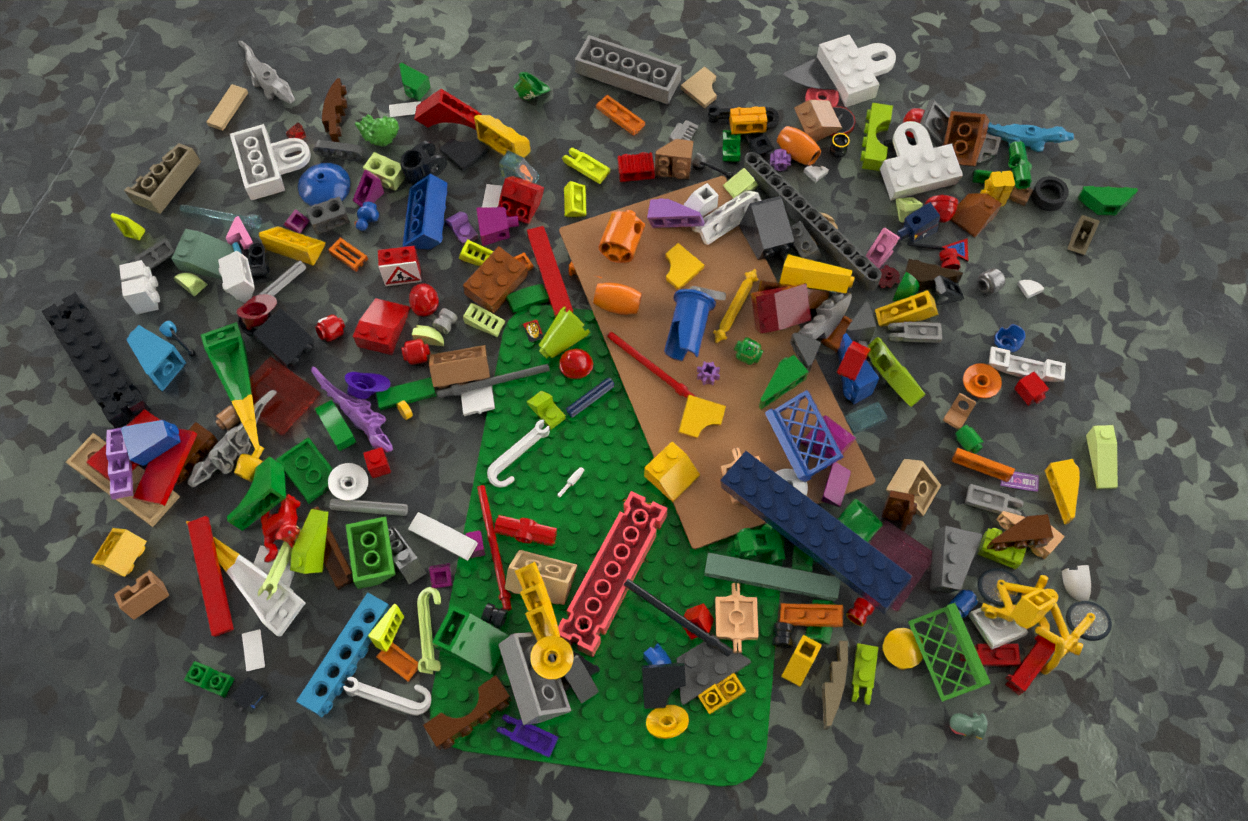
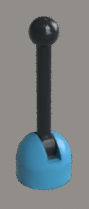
[159,321,196,357]

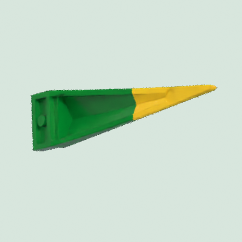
[201,322,260,453]

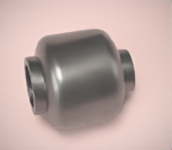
[977,268,1005,295]

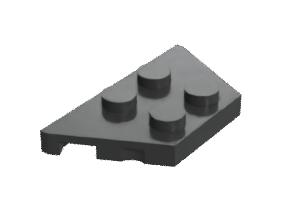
[676,641,751,706]

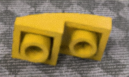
[698,673,746,714]

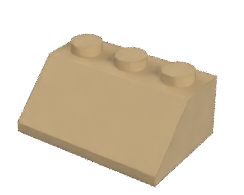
[505,550,577,605]

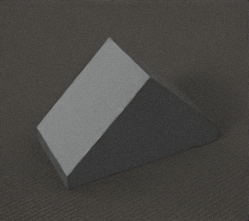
[790,333,821,373]

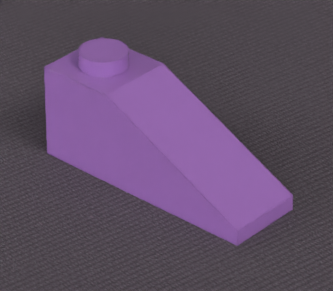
[647,198,705,228]

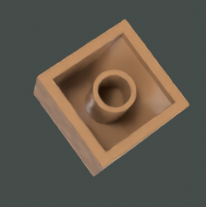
[794,100,842,142]

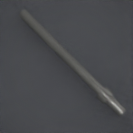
[437,364,550,398]

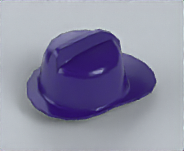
[344,372,391,399]

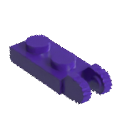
[496,714,559,758]

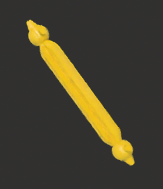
[713,269,759,343]

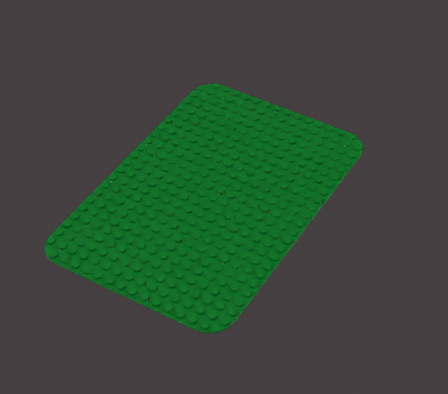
[430,305,785,787]

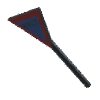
[907,238,969,262]

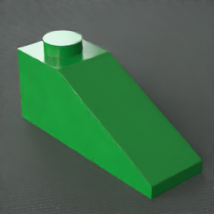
[759,355,808,410]

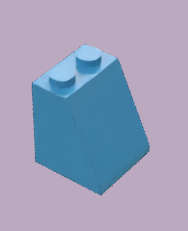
[126,325,186,392]

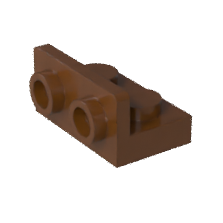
[882,490,917,531]

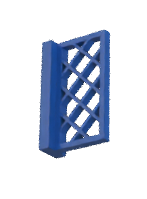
[765,390,843,482]

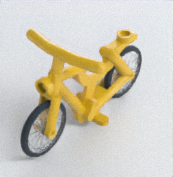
[978,568,1112,675]

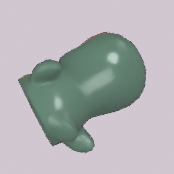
[949,713,987,740]

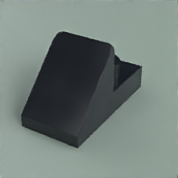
[932,275,965,305]

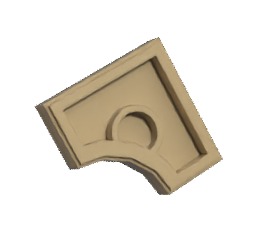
[681,67,717,108]

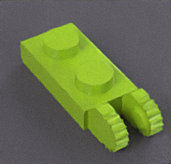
[851,643,878,705]

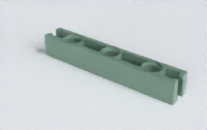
[704,553,841,601]

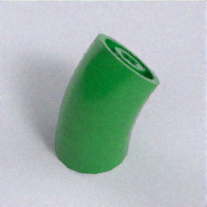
[838,499,883,543]

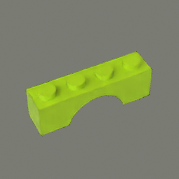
[860,103,893,171]

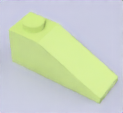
[1086,425,1118,489]

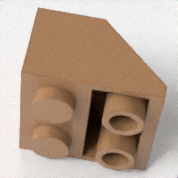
[655,139,693,179]

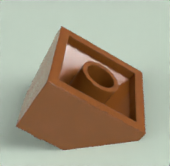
[950,193,1002,237]

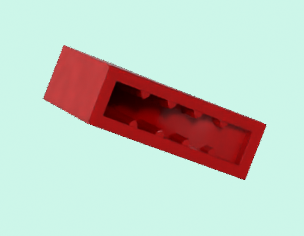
[414,89,482,130]

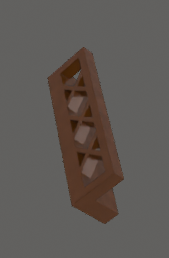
[304,506,354,590]

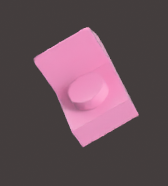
[226,216,254,250]
[866,228,900,269]

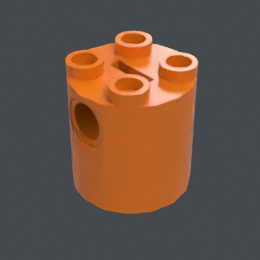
[599,210,645,263]

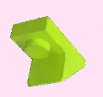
[527,391,566,430]

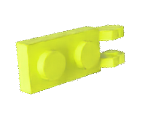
[562,148,610,184]

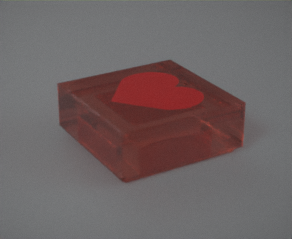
[286,122,306,140]

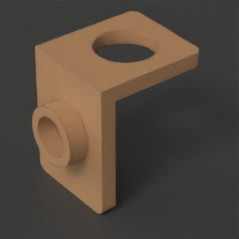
[943,393,976,430]

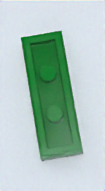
[376,377,436,411]

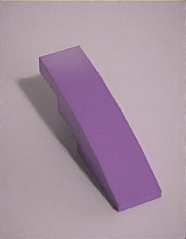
[106,428,133,500]

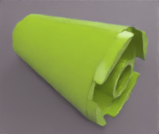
[538,307,590,359]

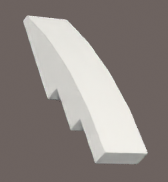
[408,512,478,561]

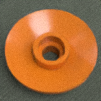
[963,363,1002,399]

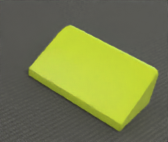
[564,181,586,217]

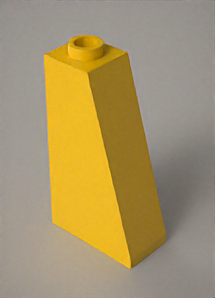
[779,254,855,293]

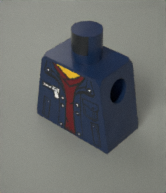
[897,202,940,243]

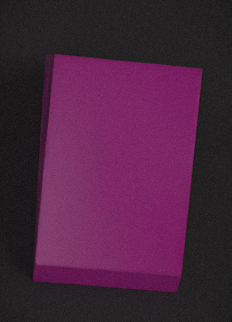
[352,170,384,207]

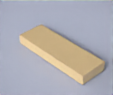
[207,84,248,131]

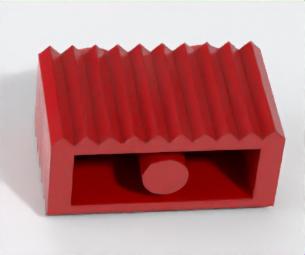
[617,152,655,182]

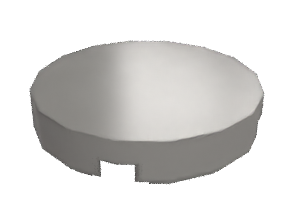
[690,286,726,301]

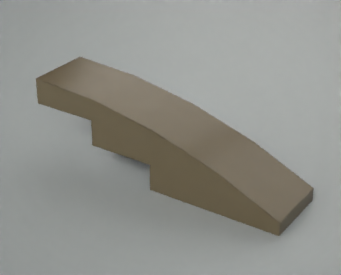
[822,641,848,730]

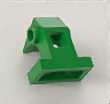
[732,523,785,566]

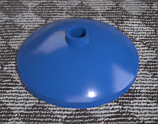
[298,163,351,206]

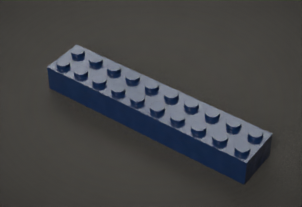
[720,451,912,614]

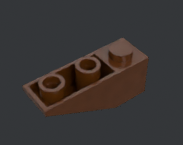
[176,422,219,485]
[987,514,1054,551]

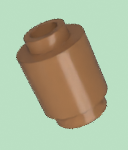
[215,405,241,431]

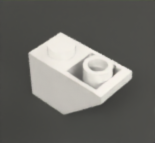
[684,183,719,217]

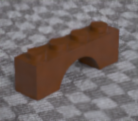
[423,676,512,750]

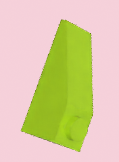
[290,509,328,574]

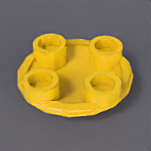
[882,628,923,670]

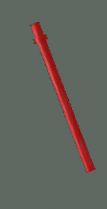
[477,485,512,611]

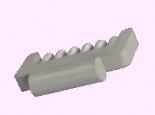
[668,120,698,142]

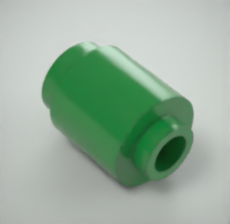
[955,425,984,454]

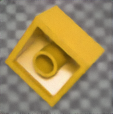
[644,442,700,502]
[91,528,147,577]

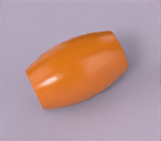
[777,126,821,166]
[593,282,642,315]

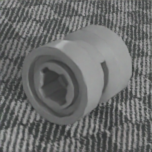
[432,308,458,334]

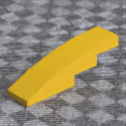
[515,562,560,641]

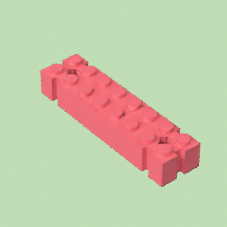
[558,491,667,657]

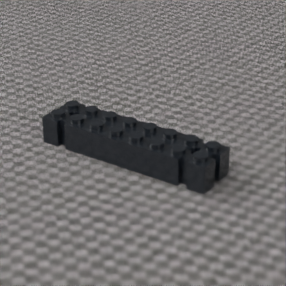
[42,292,151,429]

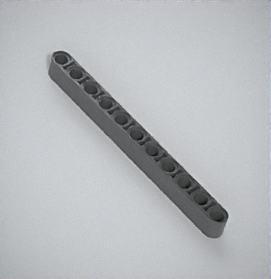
[743,152,882,291]

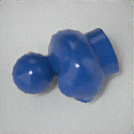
[354,202,379,231]

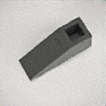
[388,526,426,585]

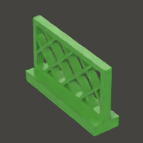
[908,603,991,702]

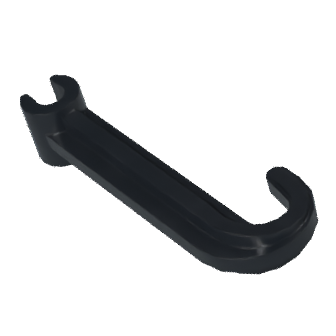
[708,105,779,129]

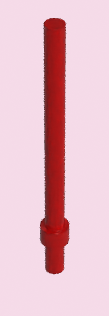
[607,331,697,398]

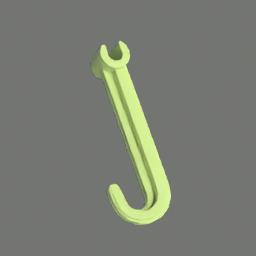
[258,529,301,600]
[417,587,441,674]

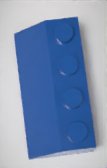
[402,174,447,249]

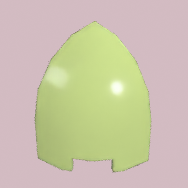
[174,273,208,297]
[412,325,444,346]

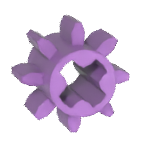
[770,149,791,171]
[697,361,720,385]

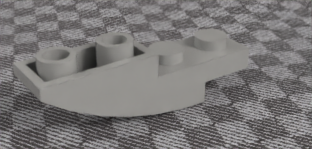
[798,292,852,340]

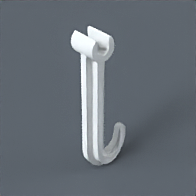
[487,420,550,488]
[343,677,432,716]

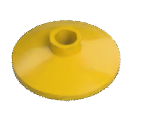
[530,636,574,680]
[646,705,689,739]

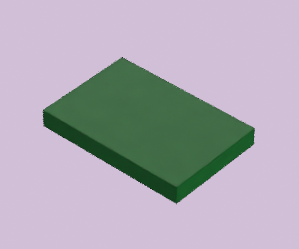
[276,437,333,504]

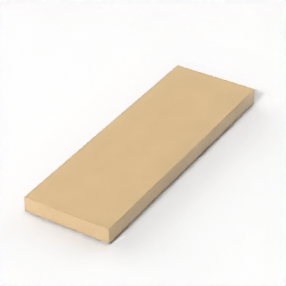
[66,433,180,527]

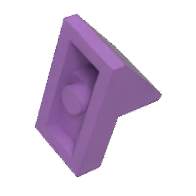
[445,212,478,247]

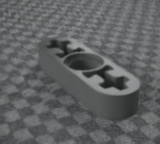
[313,140,364,161]

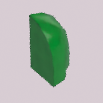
[893,272,919,302]

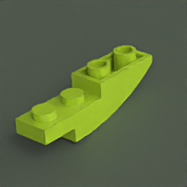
[867,337,926,407]

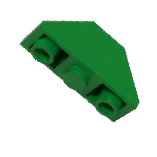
[1078,186,1138,216]

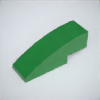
[315,399,356,452]

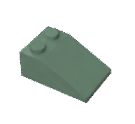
[171,229,242,280]

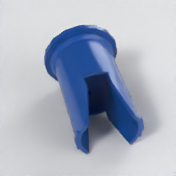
[664,289,716,361]

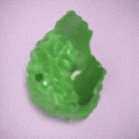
[355,114,399,147]

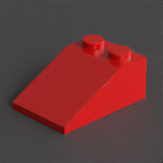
[353,298,411,355]

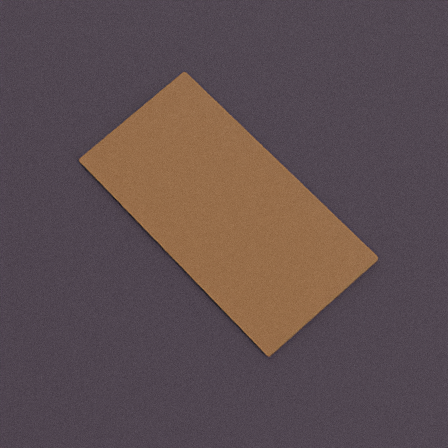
[559,176,875,550]

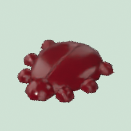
[878,265,900,288]

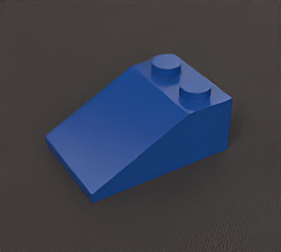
[838,333,879,405]

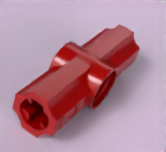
[494,515,557,546]

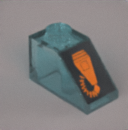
[499,150,540,184]

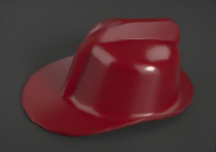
[236,294,277,330]

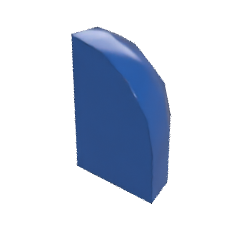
[643,644,672,665]

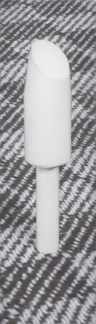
[557,468,584,498]

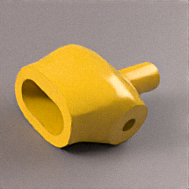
[234,446,264,482]

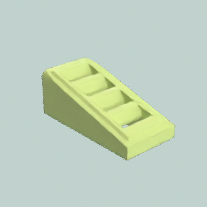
[463,303,506,337]

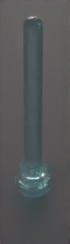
[180,204,262,229]

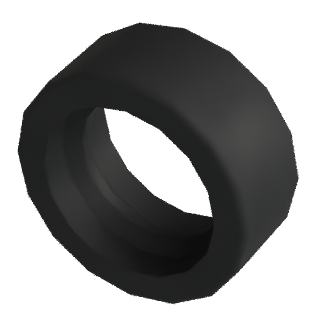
[1031,176,1069,211]

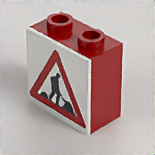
[378,246,422,286]

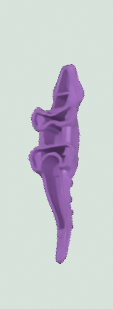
[311,367,393,452]

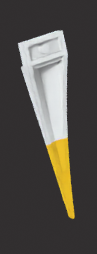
[186,521,305,636]

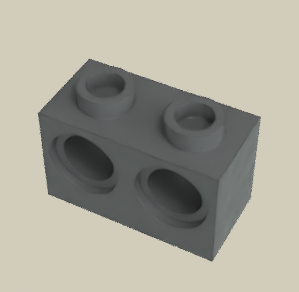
[306,196,350,235]
[791,221,822,261]

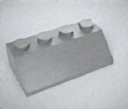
[499,632,571,725]

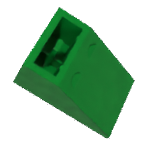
[432,605,509,674]

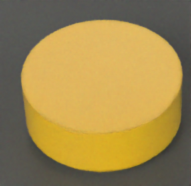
[396,400,413,420]

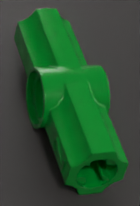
[1008,141,1032,189]

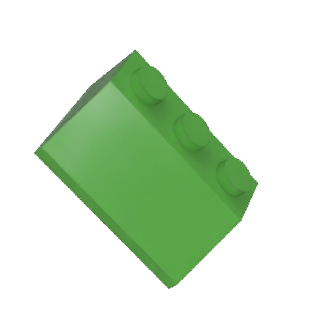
[346,517,395,589]

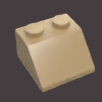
[886,459,941,516]

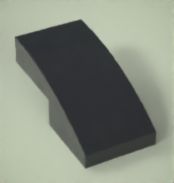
[742,133,774,155]

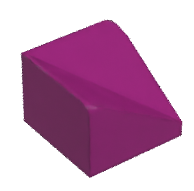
[465,531,486,558]

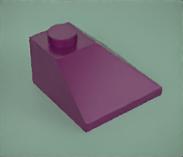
[801,415,856,466]

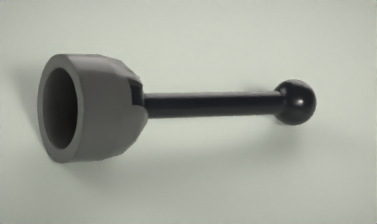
[692,153,733,179]

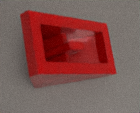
[837,341,871,381]

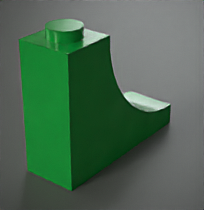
[227,457,286,531]

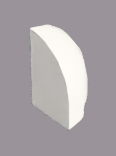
[1062,565,1091,601]

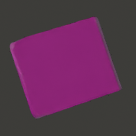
[283,209,310,233]
[429,563,452,588]

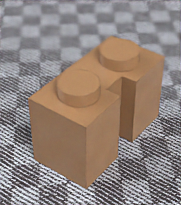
[114,570,169,620]

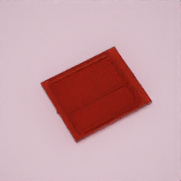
[250,356,321,436]

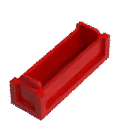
[1005,635,1056,695]

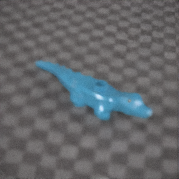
[987,122,1074,152]

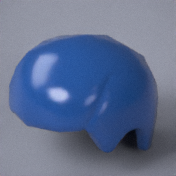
[994,324,1026,352]

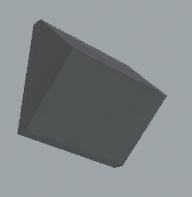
[845,302,876,344]

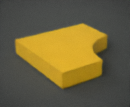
[665,243,704,290]
[678,395,726,438]

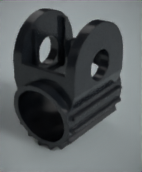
[400,141,447,186]

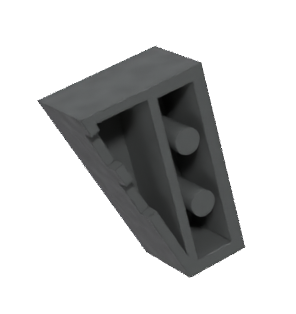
[930,526,982,594]

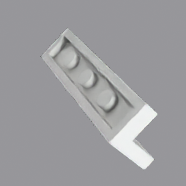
[691,190,761,245]

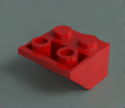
[498,176,545,224]

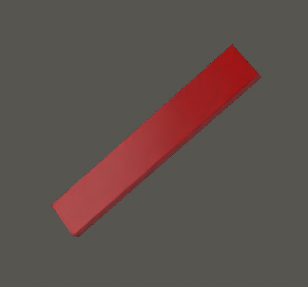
[526,226,574,318]
[187,516,234,637]

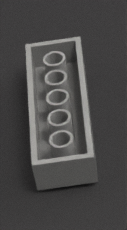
[575,35,682,104]

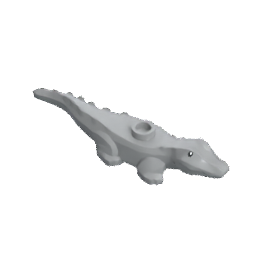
[238,41,295,104]
[187,390,277,488]

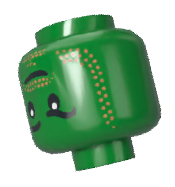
[734,337,763,365]

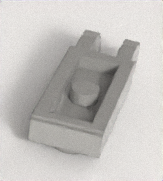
[888,322,942,343]
[965,484,1024,516]

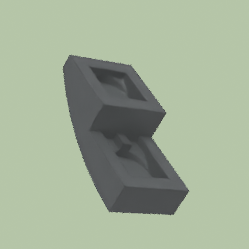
[564,655,599,704]

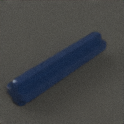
[566,378,615,418]

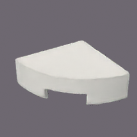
[804,165,829,183]
[1017,280,1044,299]

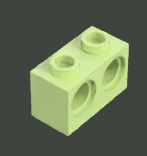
[363,152,405,191]

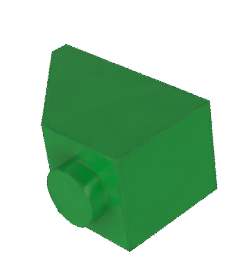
[399,62,431,101]

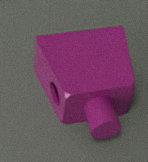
[476,207,519,246]

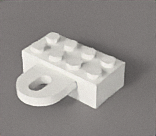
[817,35,896,107]
[880,121,963,200]
[230,124,311,201]

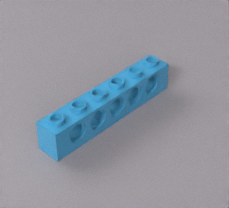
[296,593,391,718]

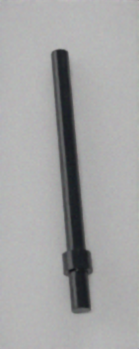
[624,579,733,657]

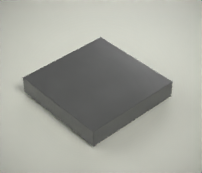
[920,99,950,147]

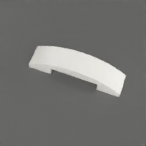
[989,347,1066,382]

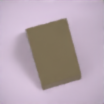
[1067,215,1100,255]

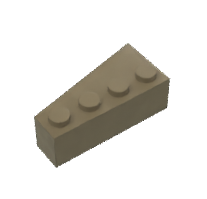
[124,143,201,214]

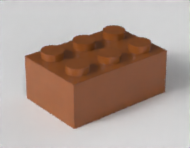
[463,246,527,314]

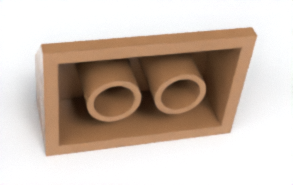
[429,345,490,388]

